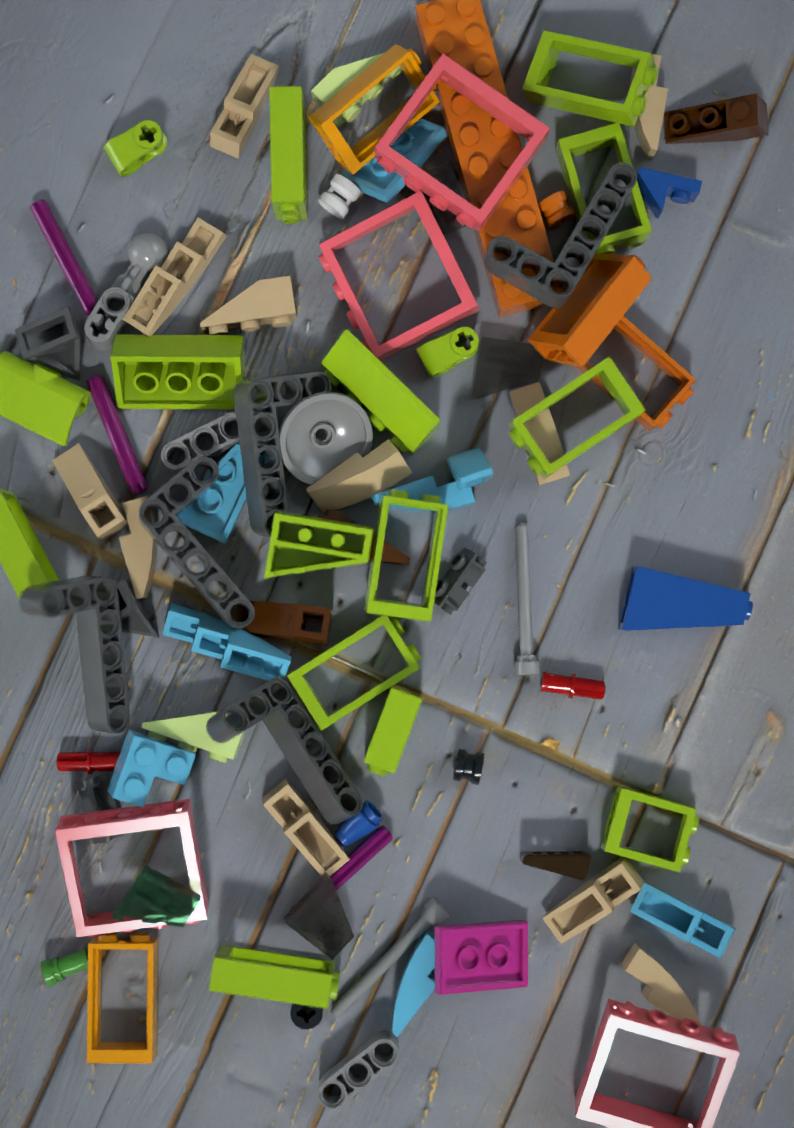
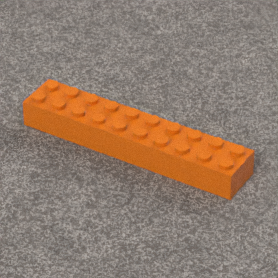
[415,0,563,318]

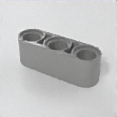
[161,412,240,473]
[317,1031,399,1109]

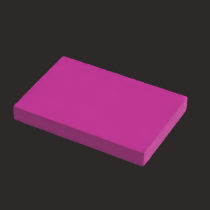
[435,920,528,995]

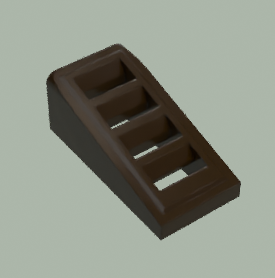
[520,851,591,881]

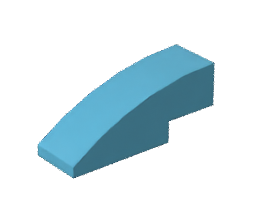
[446,447,493,491]
[372,475,476,512]
[630,882,736,958]
[392,929,435,1037]

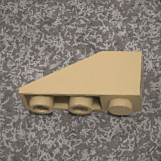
[200,276,298,335]
[52,443,128,540]

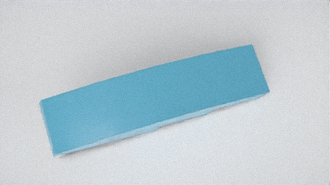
[162,603,291,681]

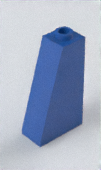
[618,566,753,631]

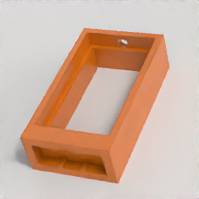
[528,253,652,368]
[575,316,696,432]

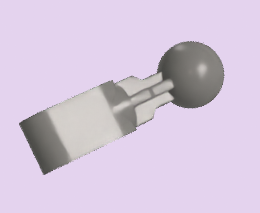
[84,232,169,351]

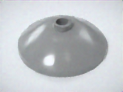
[279,392,373,485]

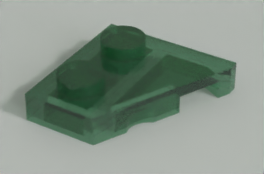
[111,863,202,927]

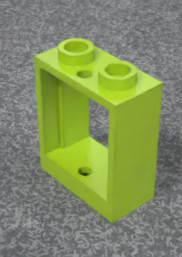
[363,686,423,777]
[600,785,699,873]

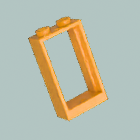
[308,44,440,175]
[87,932,159,1063]

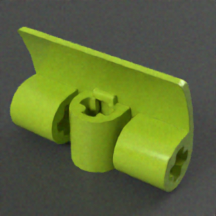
[0,350,91,446]

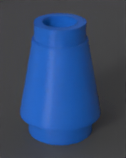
[335,800,383,847]

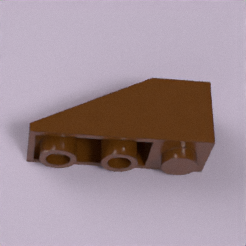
[664,93,768,144]
[235,601,333,646]

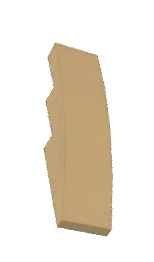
[123,218,227,337]

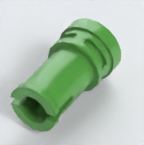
[41,948,88,987]

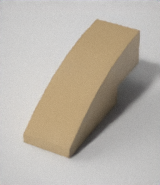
[210,54,279,159]
[630,54,669,160]
[508,382,570,485]
[306,439,412,513]
[119,496,158,600]
[262,778,350,880]
[542,857,644,944]
[621,942,702,1025]

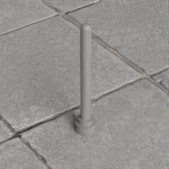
[514,522,540,675]
[331,896,451,1017]

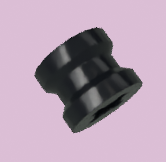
[453,749,484,785]
[290,1003,324,1030]

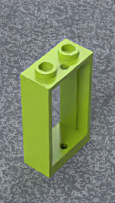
[522,30,658,127]
[269,86,308,224]
[555,123,652,254]
[508,357,646,479]
[0,488,59,600]
[364,489,449,622]
[287,615,422,731]
[209,944,340,1009]

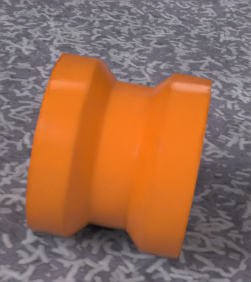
[538,191,576,229]

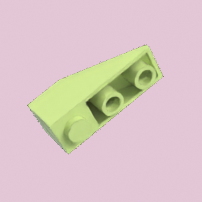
[311,53,403,128]
[141,711,246,763]

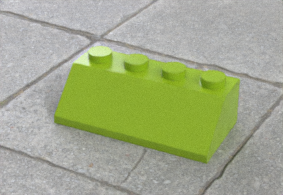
[321,329,441,456]
[110,334,245,410]

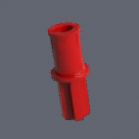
[540,671,606,700]
[56,749,121,775]

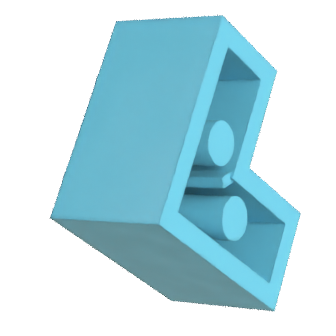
[107,729,196,807]

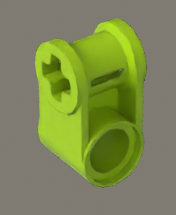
[103,120,167,177]
[416,327,479,379]

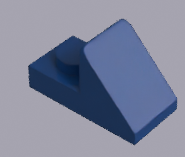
[637,167,702,219]

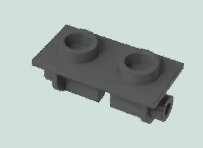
[434,548,487,615]
[76,773,125,844]

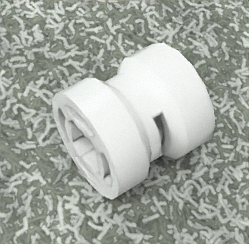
[318,174,361,219]

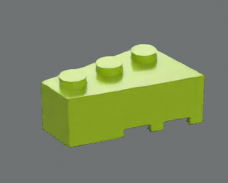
[264,511,375,579]

